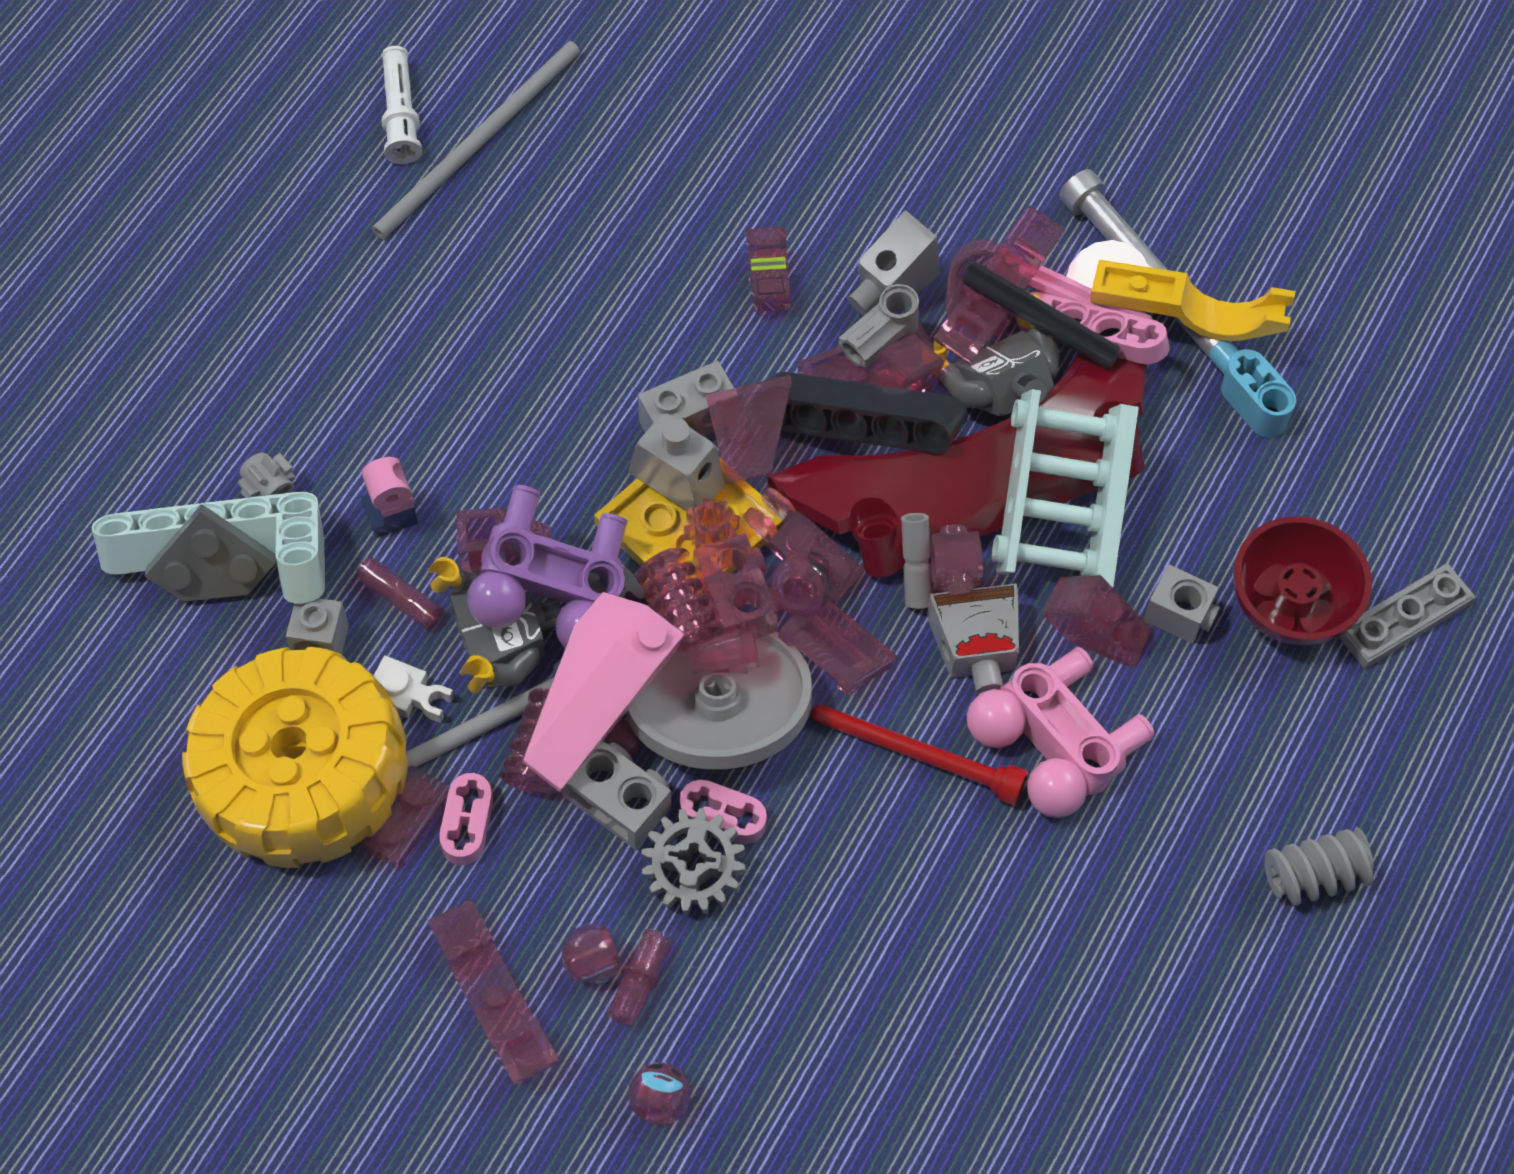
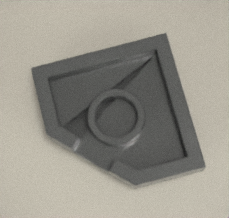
[145,504,276,601]

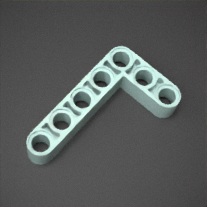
[92,492,325,604]

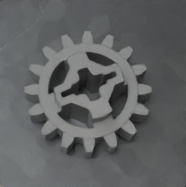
[641,808,746,915]

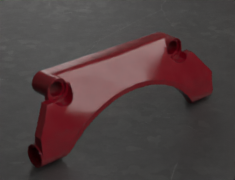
[767,354,1148,577]

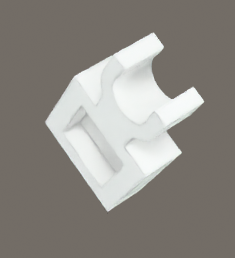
[374,655,454,723]

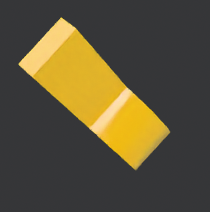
[1090,259,1296,341]

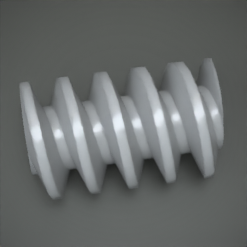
[1265,826,1374,906]

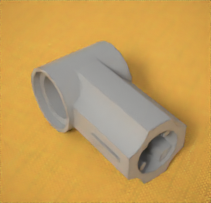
[838,284,919,368]

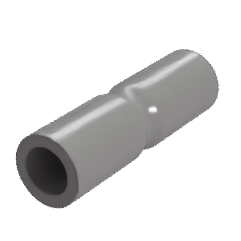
[901,513,932,609]

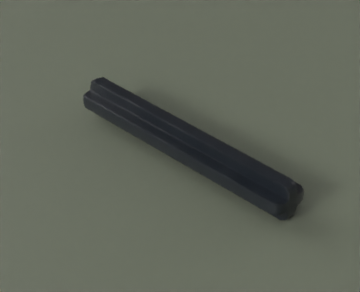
[962,262,1121,369]

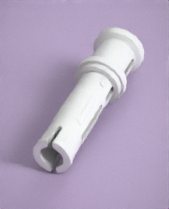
[381,46,422,164]

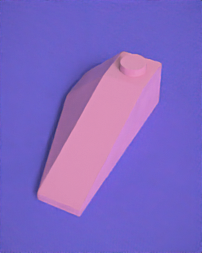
[522,592,684,792]

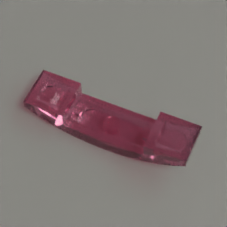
[933,205,1065,364]
[428,899,559,1086]

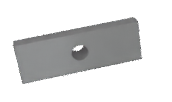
[1339,563,1476,669]

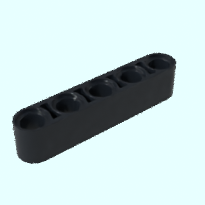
[750,372,968,454]

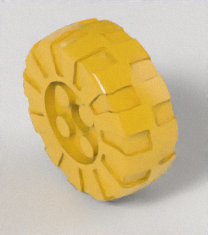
[182,647,408,868]

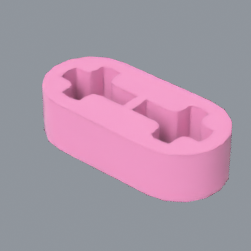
[440,773,493,865]
[680,780,767,845]

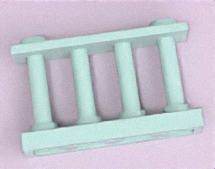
[992,389,1139,590]

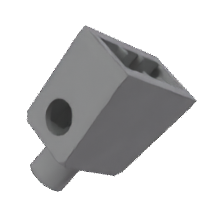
[847,210,941,315]
[629,413,725,518]

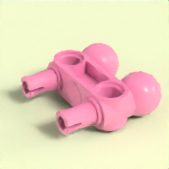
[966,647,1154,818]

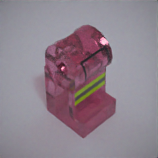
[746,227,790,312]

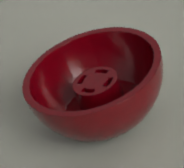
[1233,516,1372,646]

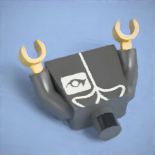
[920,294,1060,416]
[428,557,562,693]

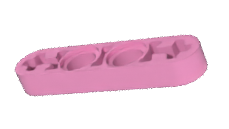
[1014,292,1170,364]

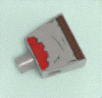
[927,584,1019,695]

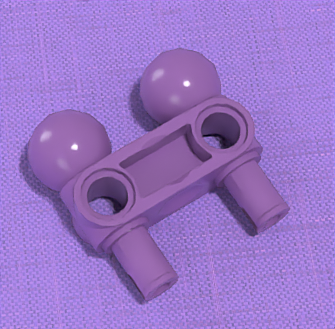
[467,485,628,648]

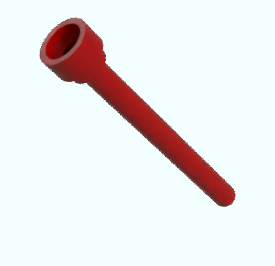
[811,705,1028,806]

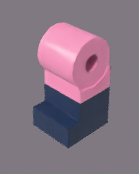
[361,457,418,538]

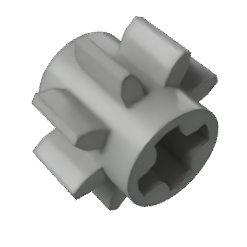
[238,452,296,498]

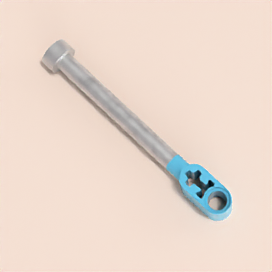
[1059,169,1296,438]

